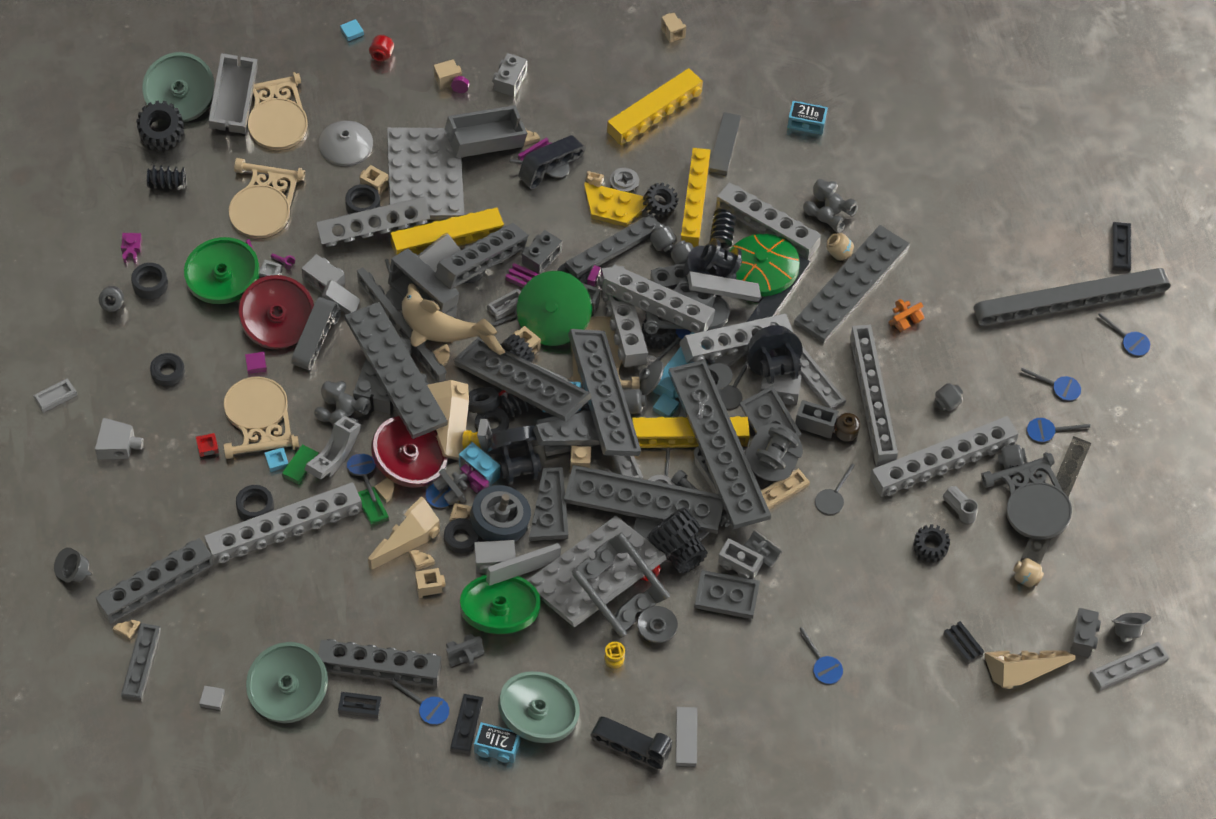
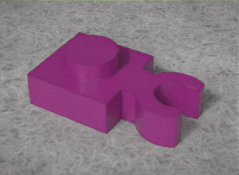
[121,233,142,263]
[460,464,489,493]

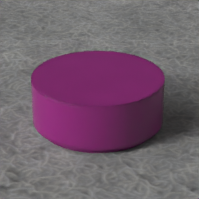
[451,76,470,93]

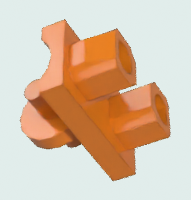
[888,299,925,333]

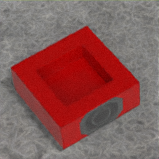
[196,433,219,457]

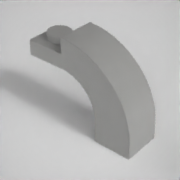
[305,416,361,479]

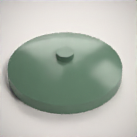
[142,52,215,123]
[246,642,328,723]
[498,671,580,743]

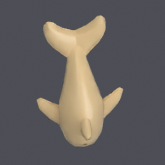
[402,284,506,355]

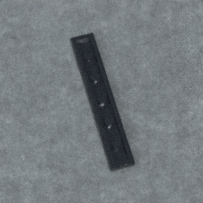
[746,256,811,336]

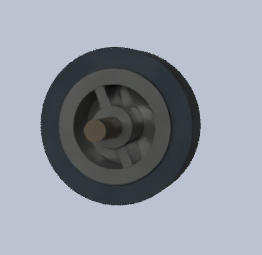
[470,485,531,542]

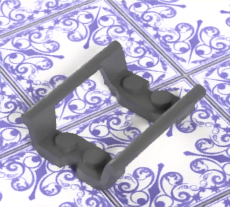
[572,532,670,638]

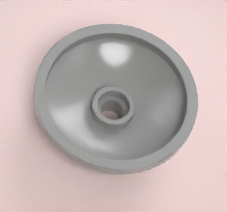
[319,121,373,166]

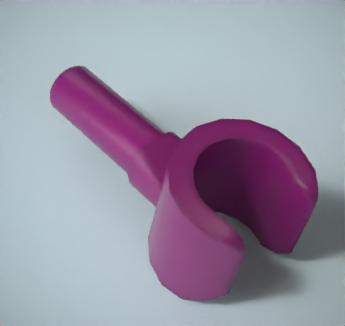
[271,253,295,270]

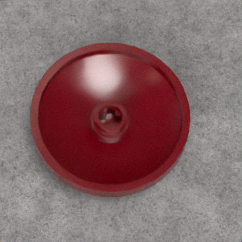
[239,275,314,350]
[371,416,448,487]

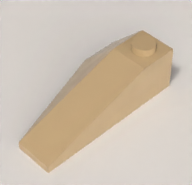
[427,380,469,460]
[368,496,440,570]
[985,650,1075,689]

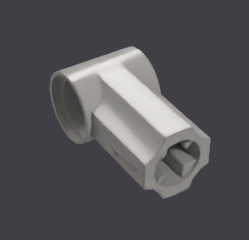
[943,486,978,524]

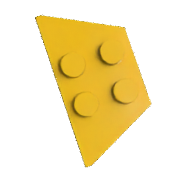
[584,182,647,227]

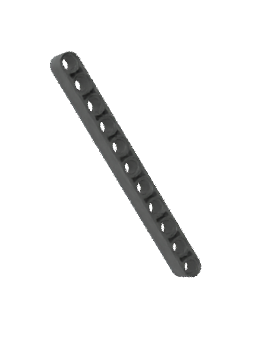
[973,268,1171,326]

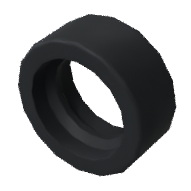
[345,184,380,218]
[131,263,168,299]
[236,485,274,521]

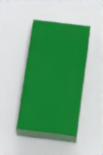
[282,444,319,485]
[358,486,389,527]

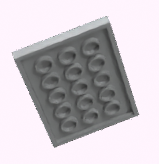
[387,127,464,220]
[527,516,666,627]

